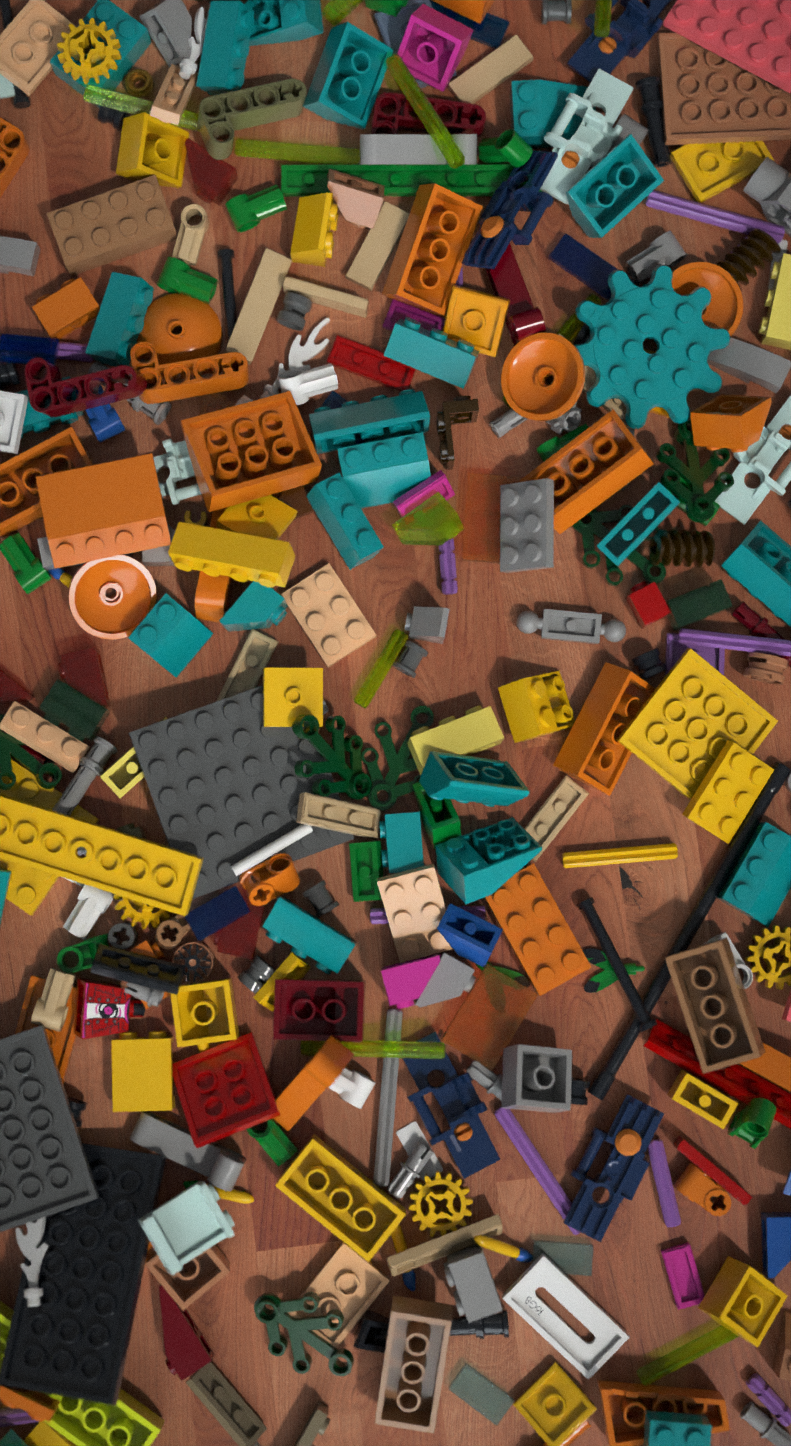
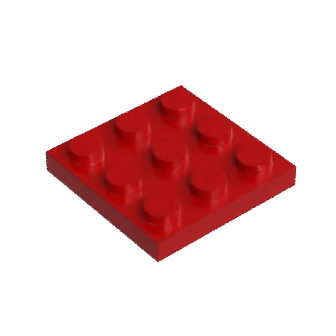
[172,1032,281,1148]

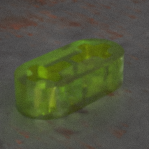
[322,0,364,26]

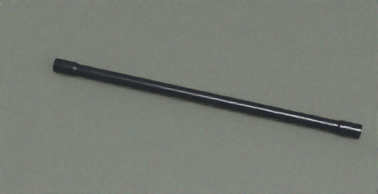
[587,762,791,1101]

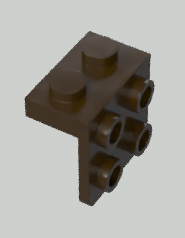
[436,396,479,470]

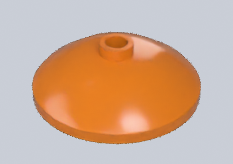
[672,262,743,337]
[137,293,222,379]
[501,332,585,421]
[68,554,157,640]

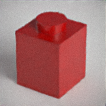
[626,581,671,629]

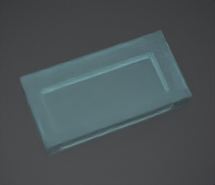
[532,1240,593,1276]
[449,1363,514,1426]

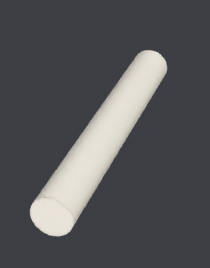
[230,824,313,877]

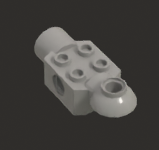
[743,157,791,237]

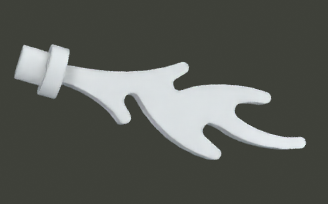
[179,0,216,79]
[260,318,330,399]
[16,1216,48,1307]

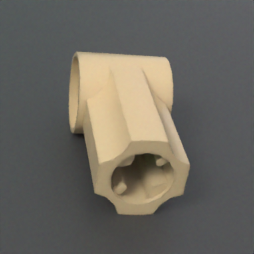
[172,204,209,266]
[31,968,76,1032]

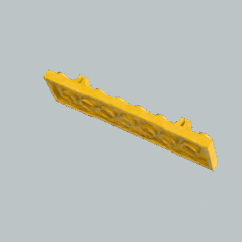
[0,794,204,916]

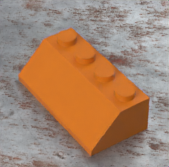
[382,183,483,316]
[520,409,654,534]
[553,662,655,796]

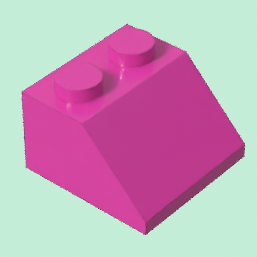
[393,4,473,92]
[381,953,440,1009]

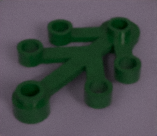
[656,420,734,523]
[572,505,666,586]
[361,706,434,810]
[0,714,62,790]
[292,715,372,800]
[254,1292,354,1376]

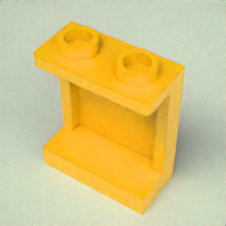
[111,1031,175,1112]

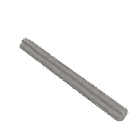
[373,1009,403,1186]

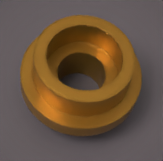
[125,69,154,98]

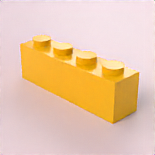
[168,522,296,587]

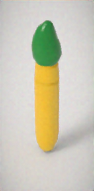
[183,1180,255,1204]

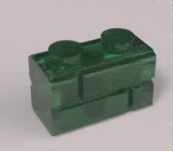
[666,579,732,631]
[39,679,110,742]

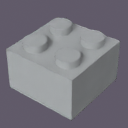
[501,1044,572,1113]
[443,1244,503,1323]

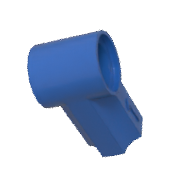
[76,385,126,443]

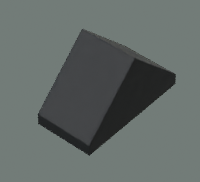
[353,1309,390,1353]

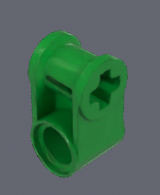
[57,933,109,973]
[727,1098,776,1149]

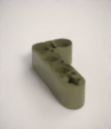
[198,79,307,160]

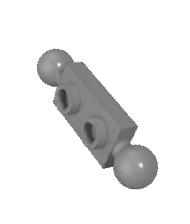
[516,609,626,644]

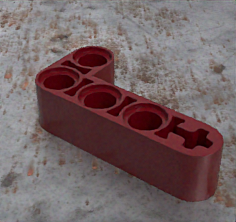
[371,92,486,138]
[485,243,546,346]
[25,358,147,417]

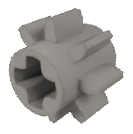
[545,402,582,434]

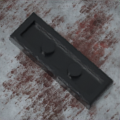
[91,944,186,995]

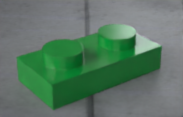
[349,841,383,902]

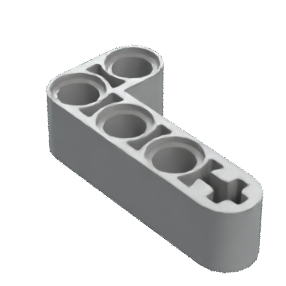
[360,134,477,165]
[130,1111,246,1192]

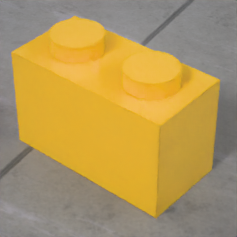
[667,1069,738,1130]

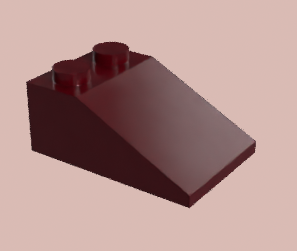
[273,979,366,1042]

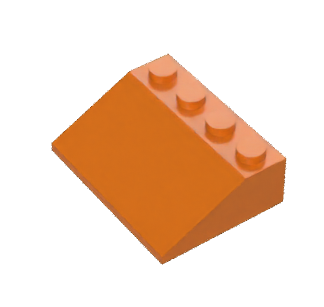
[181,391,322,512]
[35,453,171,569]

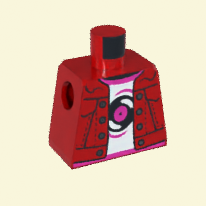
[74,978,145,1039]

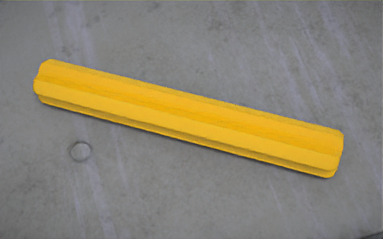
[562,843,678,868]

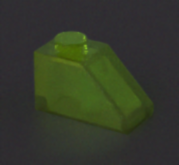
[392,492,465,545]

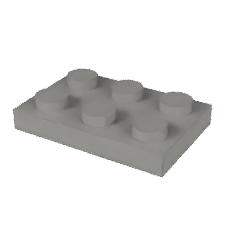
[500,478,554,573]

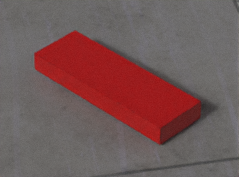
[327,335,417,392]
[673,1135,753,1205]

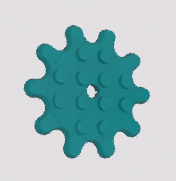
[574,264,730,429]

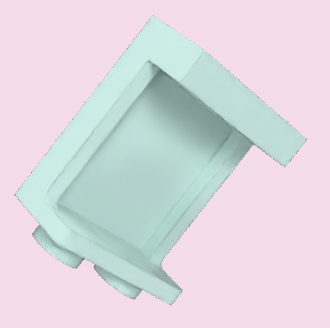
[138,1181,235,1276]

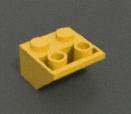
[290,192,339,267]
[498,670,575,743]

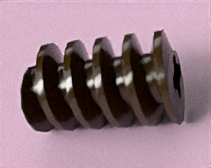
[717,228,781,290]
[650,529,715,567]

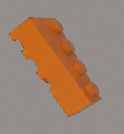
[597,1380,730,1446]

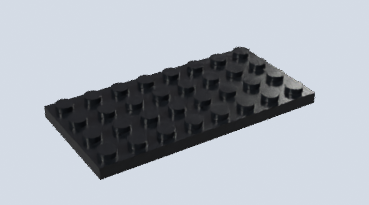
[0,1143,167,1406]

